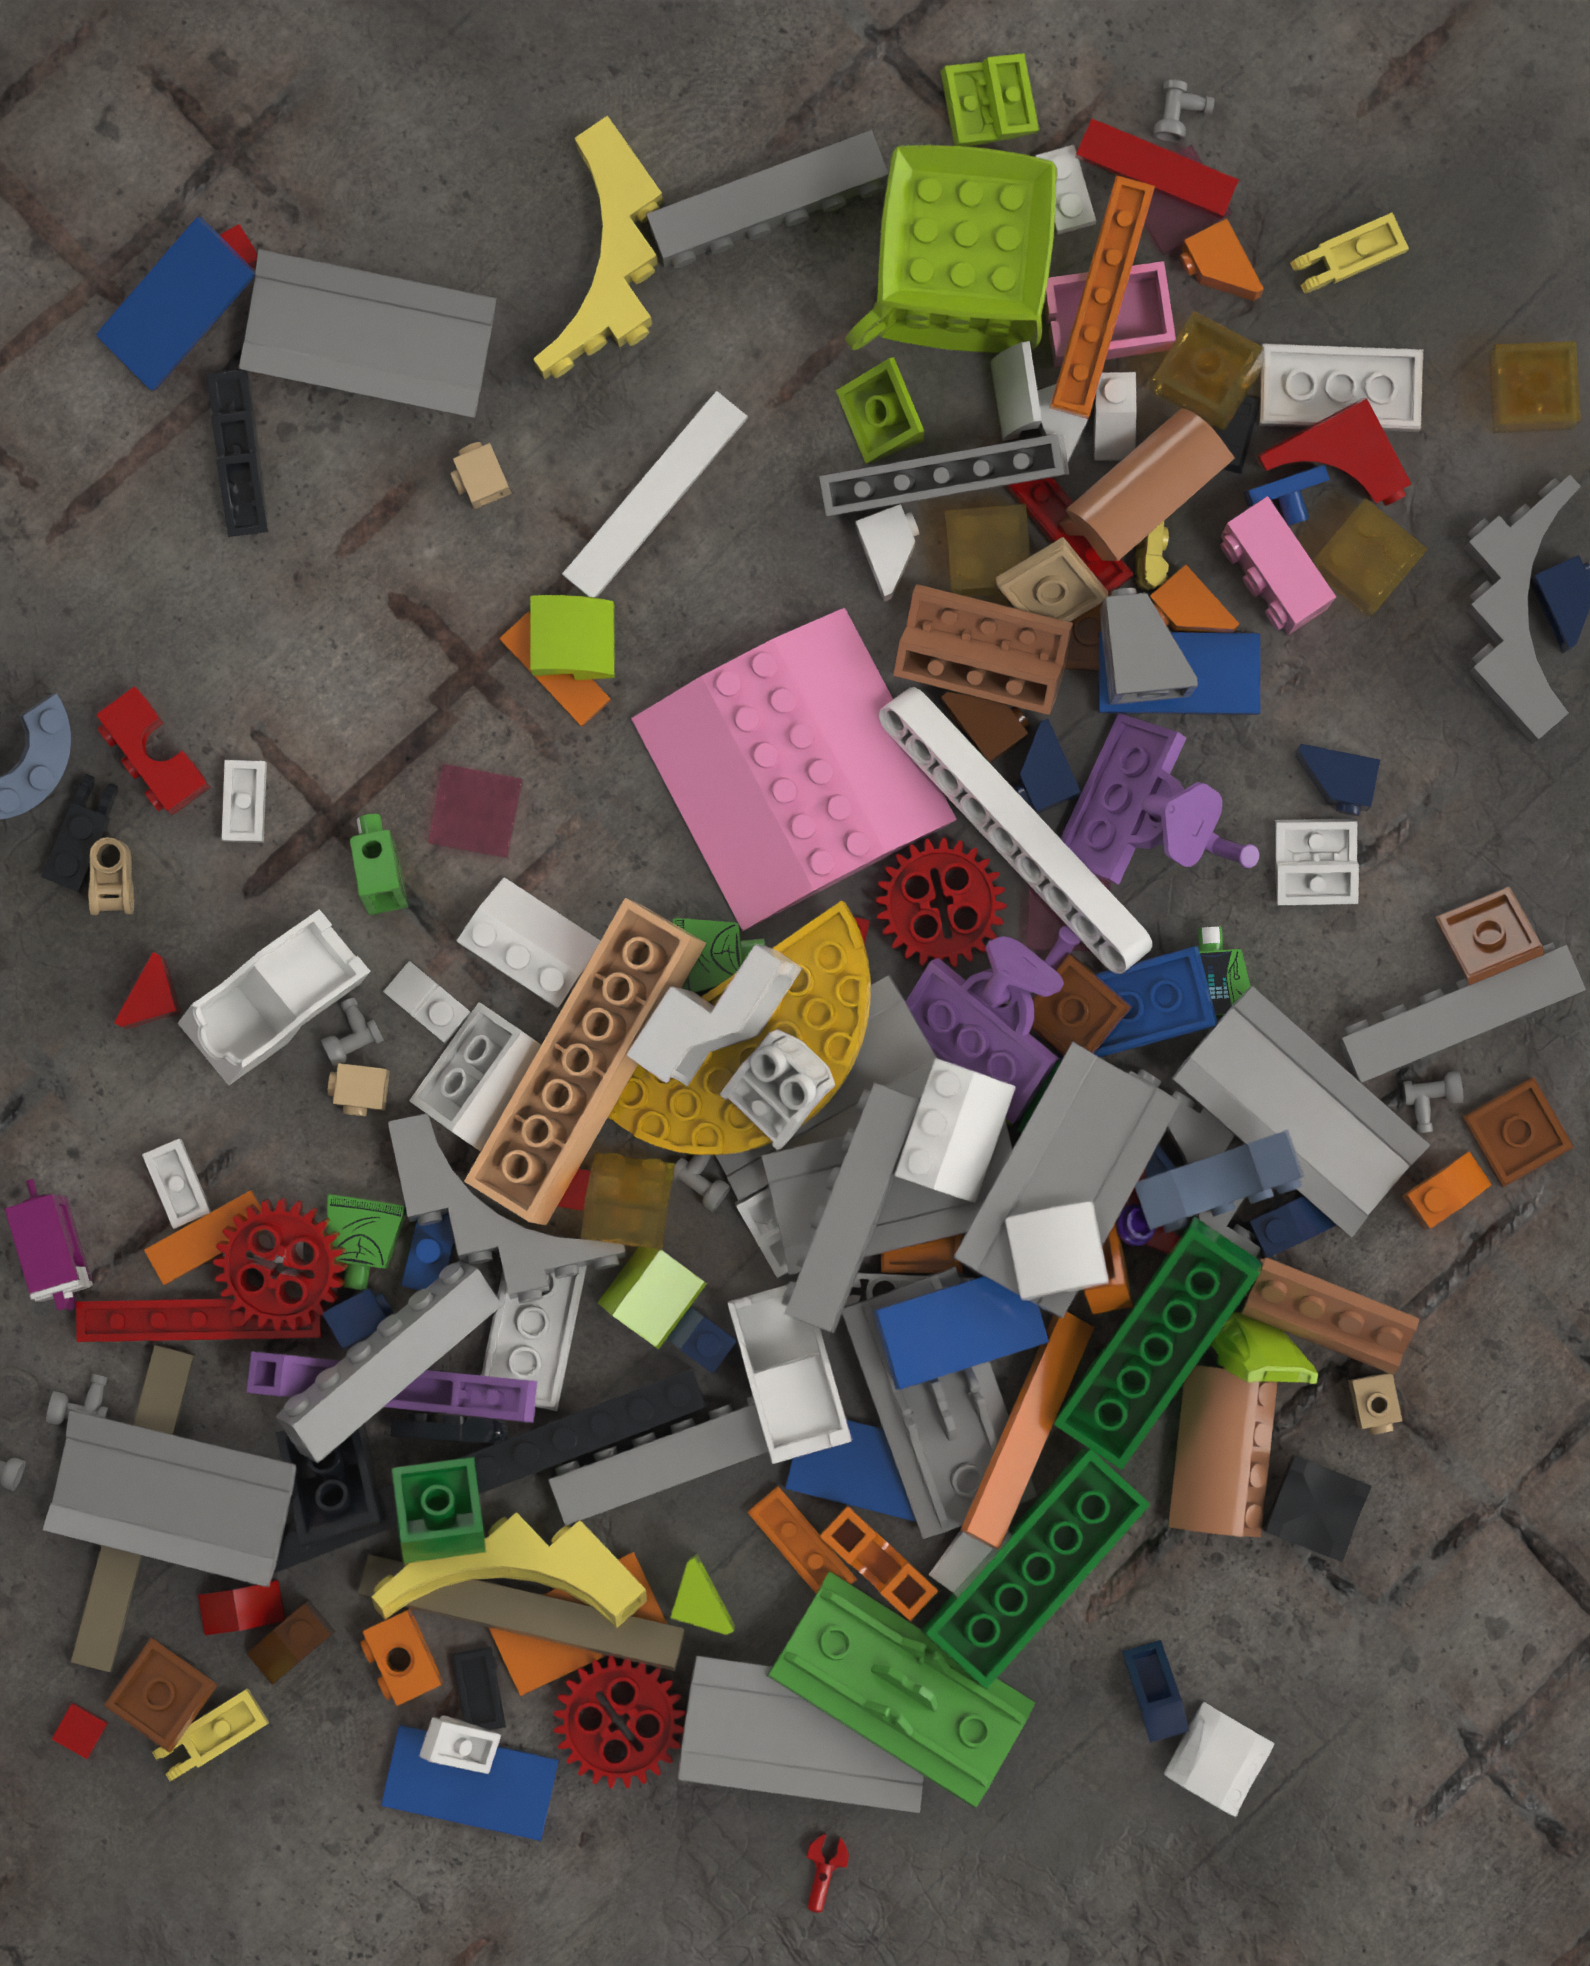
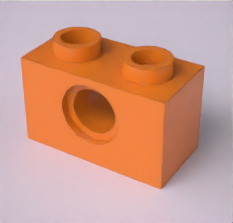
[360,1609,444,1706]

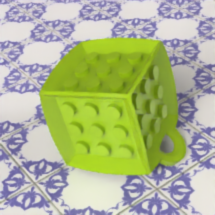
[845,145,1058,353]

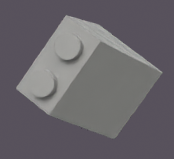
[1099,588,1198,705]

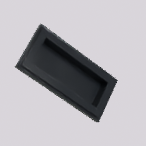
[1212,387,1260,474]
[451,1646,506,1730]

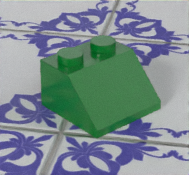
[392,1457,486,1564]

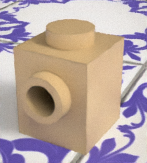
[450,442,511,509]
[328,1063,390,1117]
[1348,1373,1402,1435]

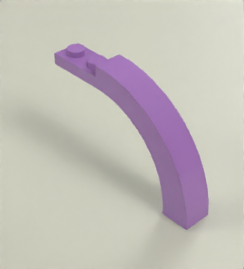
[247,1352,538,1422]

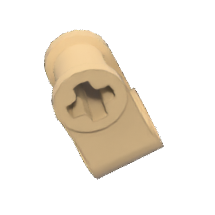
[88,837,134,915]

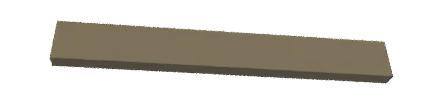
[71,1345,195,1672]
[358,1555,685,1671]

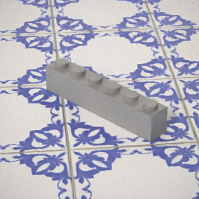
[646,130,889,268]
[819,434,1069,516]
[1338,942,1586,1083]
[781,1083,920,1333]
[275,1260,502,1463]
[549,1396,769,1526]

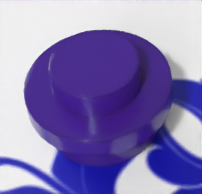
[1116,1204,1156,1246]

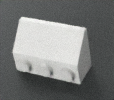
[457,877,600,1011]
[409,1002,541,1151]
[895,1058,1016,1203]

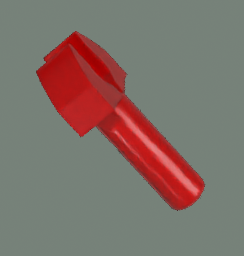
[807,1833,849,1913]

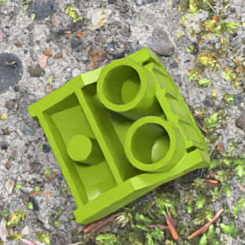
[1210,1312,1318,1384]

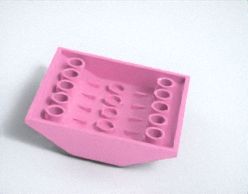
[631,607,957,932]

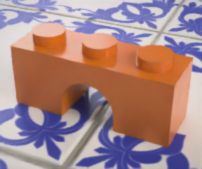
[820,1505,938,1621]

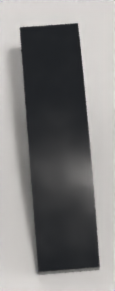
[207,369,269,537]

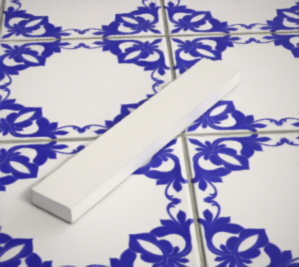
[562,391,748,598]

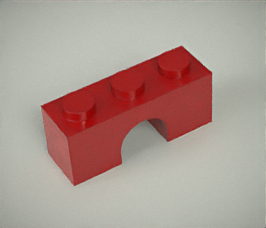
[96,686,211,816]

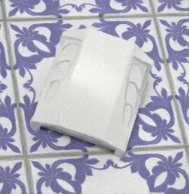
[720,1029,835,1150]
[1163,1701,1274,1817]

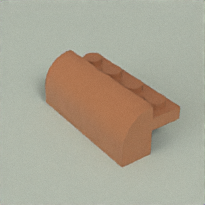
[1059,408,1235,561]
[893,584,1073,715]
[1240,1257,1420,1375]
[1168,1366,1278,1537]

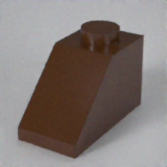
[940,692,1029,764]
[247,1601,336,1685]

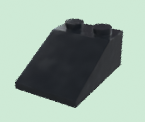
[276,1424,381,1547]

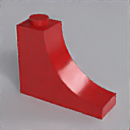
[1256,398,1412,506]

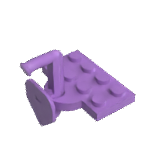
[1060,713,1259,885]
[906,926,1081,1124]

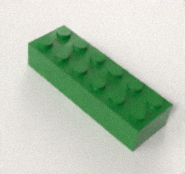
[1054,1216,1263,1470]
[920,1448,1151,1689]

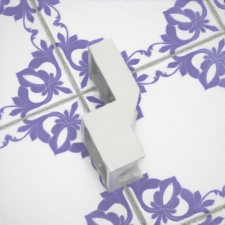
[178,909,370,1085]
[627,944,802,1086]
[728,1282,852,1464]

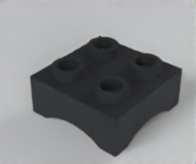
[1263,1455,1372,1562]

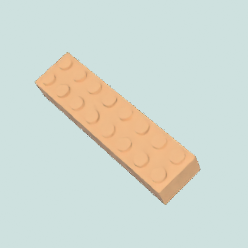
[464,898,707,1225]

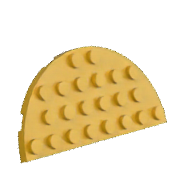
[608,901,871,1155]

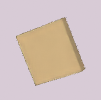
[996,537,1108,622]

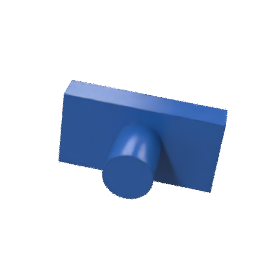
[1243,465,1330,526]
[401,1214,455,1290]

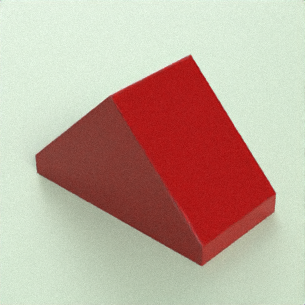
[114,952,181,1029]
[198,1580,286,1635]

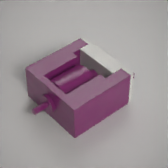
[4,1179,93,1311]

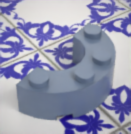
[0,693,71,820]
[1135,1130,1304,1233]

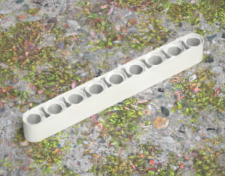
[878,687,1152,974]

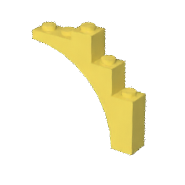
[533,115,664,379]
[371,1512,647,1628]

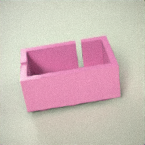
[1044,261,1176,367]
[1220,496,1336,635]

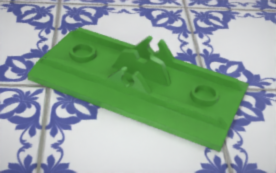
[767,1571,1035,1808]

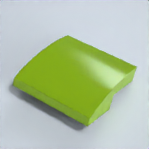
[940,53,1039,147]
[530,595,615,680]

